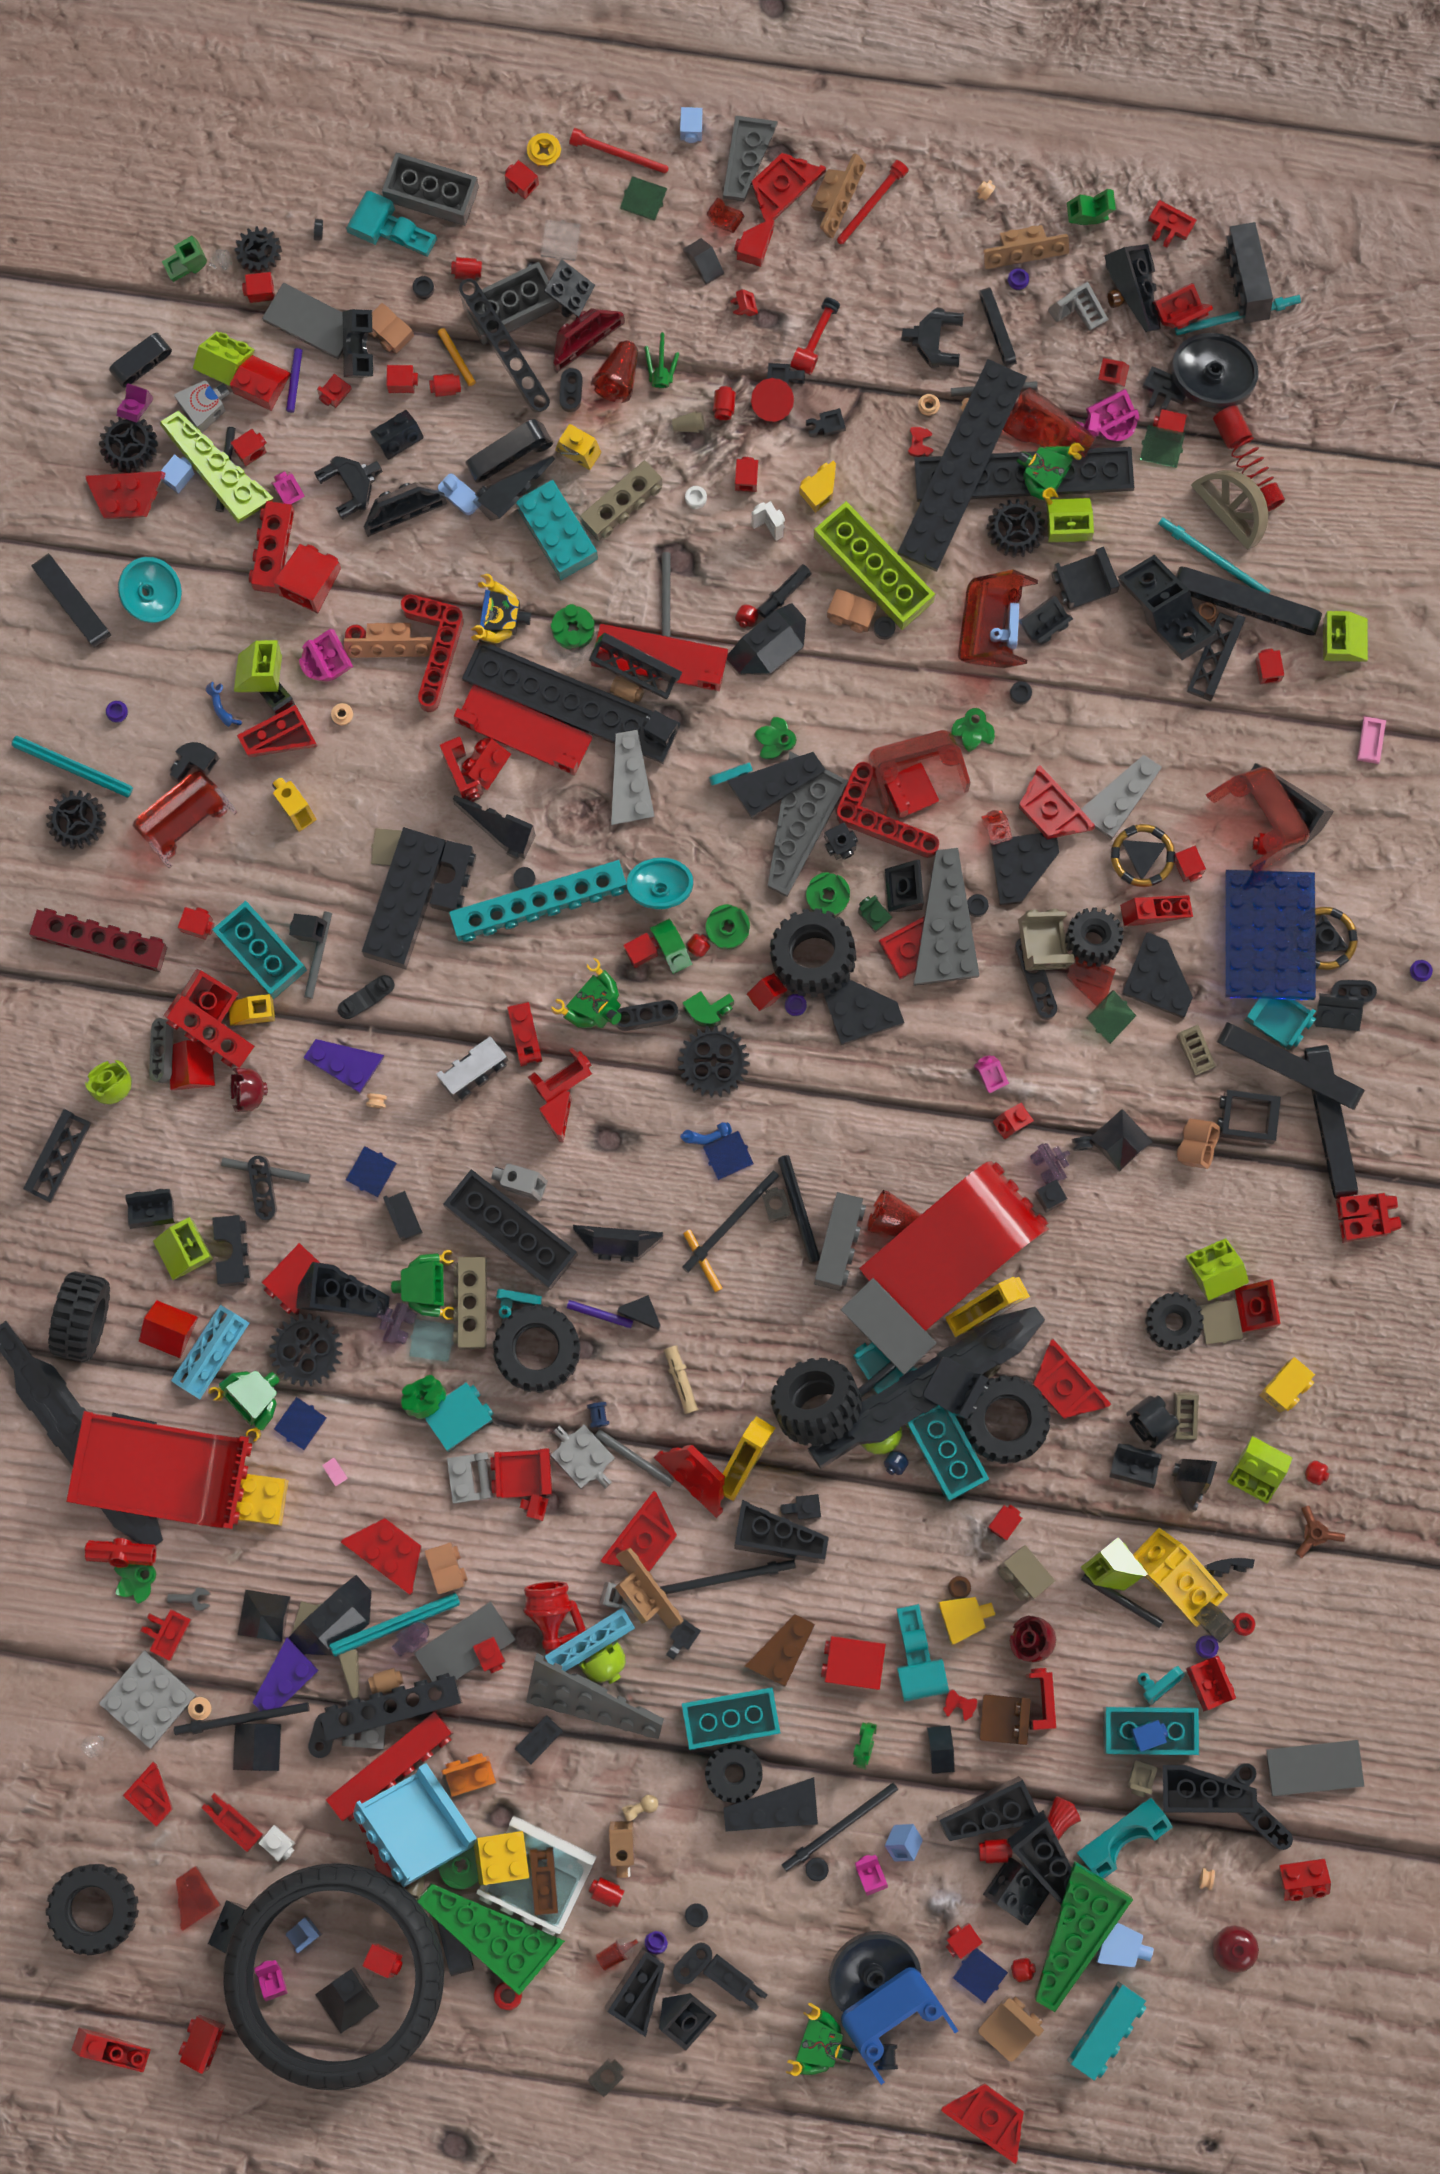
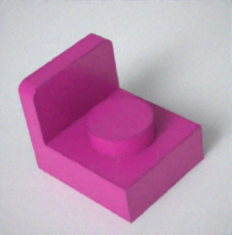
[271,471,305,504]
[974,1056,1009,1093]

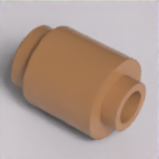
[610,676,644,704]
[368,1668,404,1695]

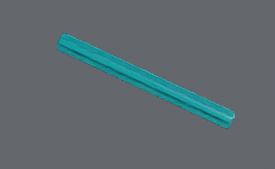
[11,736,133,798]
[330,1593,460,1656]

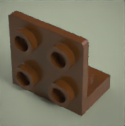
[980,1694,1031,1745]

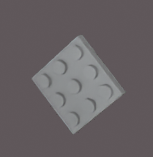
[99,1650,197,1749]

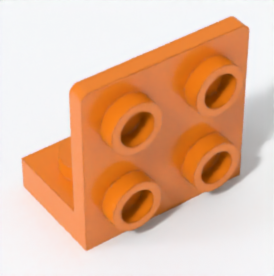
[441,1753,496,1797]

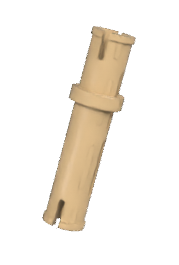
[663,1345,699,1414]

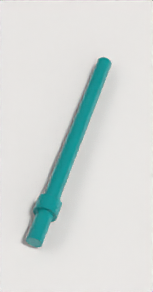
[1174,295,1301,336]
[1158,517,1271,594]

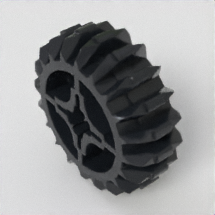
[99,417,158,473]
[986,499,1046,558]
[46,790,107,850]

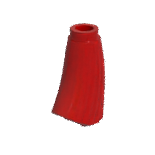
[1047,1796,1081,1840]

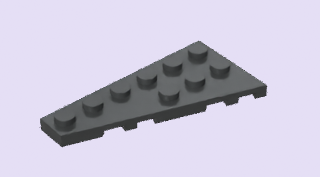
[768,751,848,897]
[913,848,980,986]
[526,1653,664,1740]

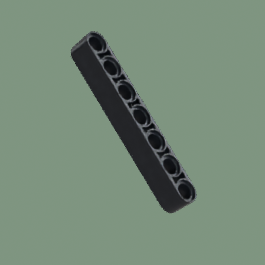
[458,279,550,412]
[1176,566,1322,636]
[1217,1022,1365,1110]
[1304,1045,1358,1199]

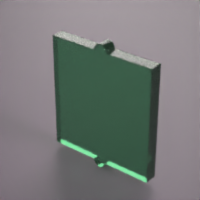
[620,176,667,221]
[1140,425,1185,468]
[1086,990,1136,1044]

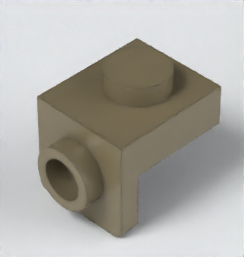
[1127,1760,1158,1798]

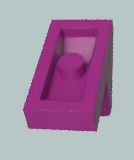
[116,384,153,422]

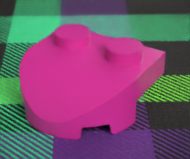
[1086,389,1139,441]
[299,629,353,681]

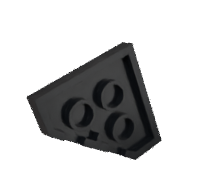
[990,833,1059,906]
[1122,932,1193,1019]
[823,979,905,1045]

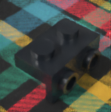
[370,410,424,460]
[1019,596,1073,644]
[125,1189,175,1229]
[1109,1443,1162,1489]

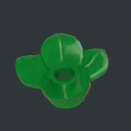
[951,708,995,752]
[754,717,797,759]
[114,1564,156,1604]

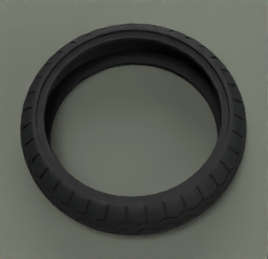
[223,1863,444,2090]

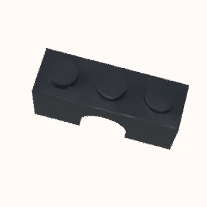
[342,309,373,378]
[430,840,476,912]
[212,1215,251,1287]

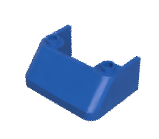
[841,1968,958,2085]

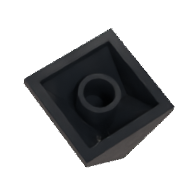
[1091,1109,1153,1172]
[237,1589,291,1642]
[659,1993,717,2051]

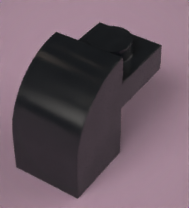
[170,742,220,784]

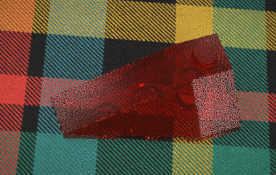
[1003,387,1096,457]

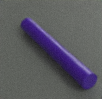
[286,348,303,413]
[567,1300,634,1329]

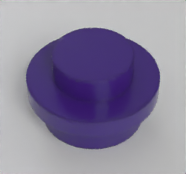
[1008,269,1029,290]
[106,701,128,723]
[1410,960,1433,982]
[785,994,807,1016]
[1195,1635,1219,1659]
[644,1931,668,1955]

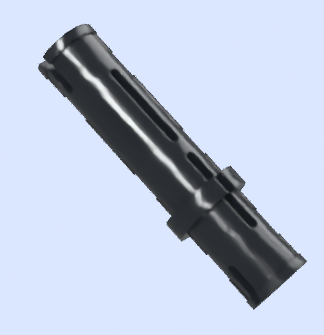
[757,564,812,619]

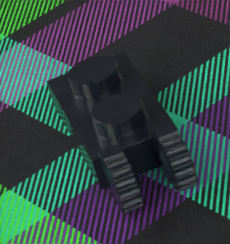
[703,1954,768,2011]

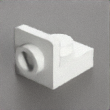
[259,1825,295,1862]

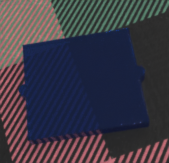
[703,1131,754,1180]
[346,1146,397,1198]
[274,1397,327,1451]
[952,1948,1008,2003]

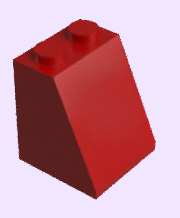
[274,544,341,614]

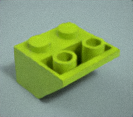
[193,331,255,386]
[1046,498,1094,543]
[1323,611,1368,662]
[234,640,282,692]
[153,1217,213,1281]
[1185,1238,1249,1301]
[1227,1436,1293,1504]
[1081,1538,1147,1591]

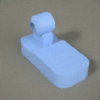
[438,474,478,515]
[990,603,1019,649]

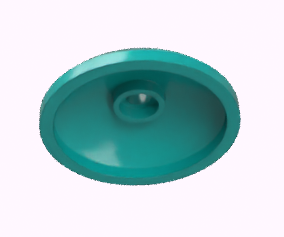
[118,557,182,623]
[627,858,693,909]

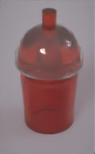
[596,1938,639,1971]

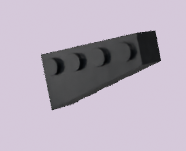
[734,1500,829,1564]
[936,1776,1039,1841]
[724,1777,818,1832]
[1008,1810,1072,1905]

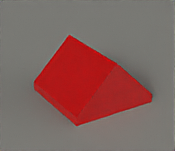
[170,1040,216,1091]
[539,1091,572,1142]
[1235,1279,1281,1332]
[139,1300,198,1359]

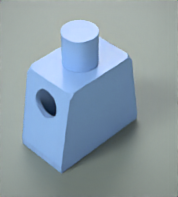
[1095,1923,1154,1967]

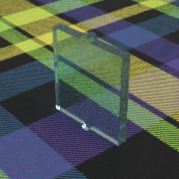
[409,1319,455,1362]

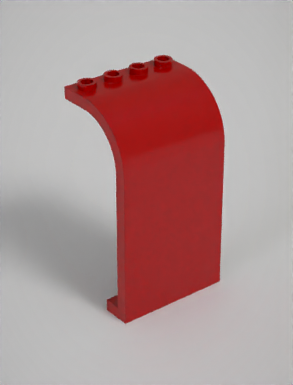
[859,1161,1049,1331]
[66,1411,252,1529]

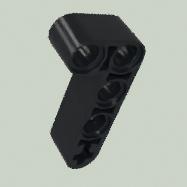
[465,419,553,483]
[1225,1763,1293,1850]

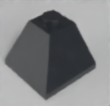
[315,1968,380,2034]

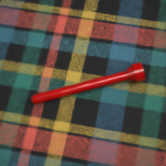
[569,128,669,174]
[837,160,909,245]

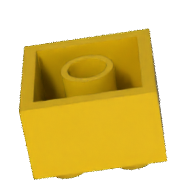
[1259,1357,1315,1413]
[236,1474,289,1526]
[474,1831,529,1885]

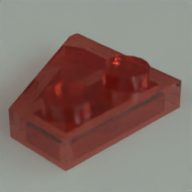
[1066,957,1116,1010]
[176,1866,221,1931]

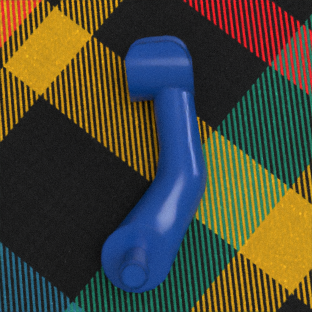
[206,682,242,727]
[680,1122,732,1145]

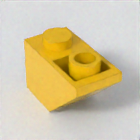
[799,460,836,513]
[229,994,275,1026]

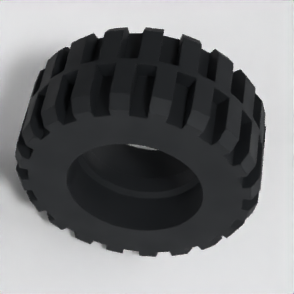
[770,908,856,998]
[48,1271,110,1362]
[493,1304,581,1393]
[771,1358,862,1446]
[962,1375,1051,1464]
[46,1864,139,1956]

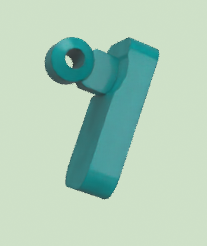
[708,762,753,786]
[496,1289,542,1319]
[1137,1666,1185,1705]

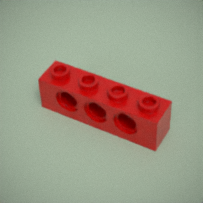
[249,501,295,594]
[163,994,255,1068]

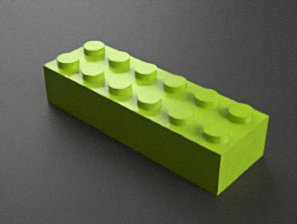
[814,501,936,630]

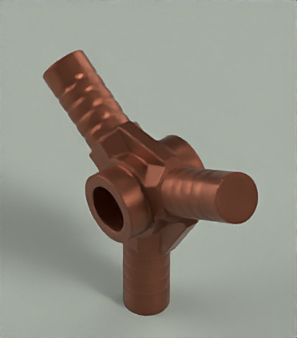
[1295,1505,1345,1558]

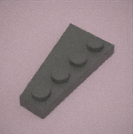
[723,115,778,202]

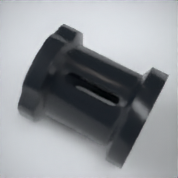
[877,2044,898,2070]

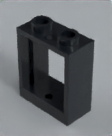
[1217,1090,1281,1144]

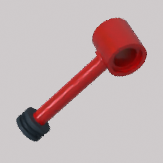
[790,297,840,375]

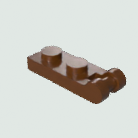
[530,1847,558,1915]

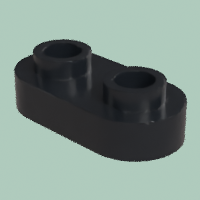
[559,368,583,412]
[1331,980,1377,1004]
[308,1712,334,1758]
[673,1942,713,1984]

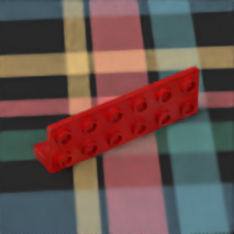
[591,624,728,692]
[454,685,593,776]

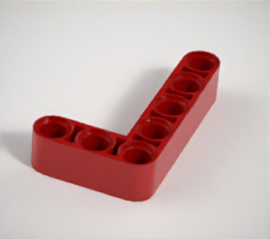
[401,594,464,712]
[836,762,939,858]

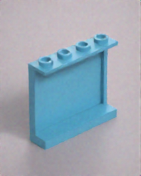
[353,1763,477,1887]

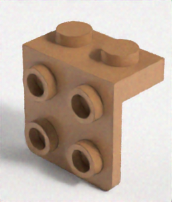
[978,1996,1044,2062]

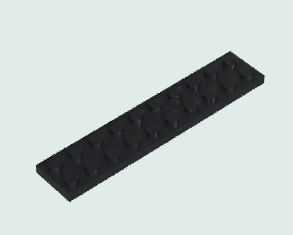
[897,359,1027,572]
[914,447,1135,502]
[462,640,681,764]

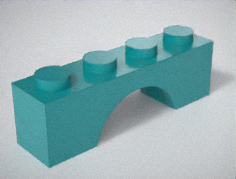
[1077,1798,1173,1879]

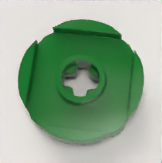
[551,604,595,649]
[806,872,850,916]
[706,904,750,949]
[401,1375,446,1419]
[853,1722,877,1770]
[438,1846,479,1889]

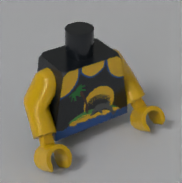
[471,574,532,644]

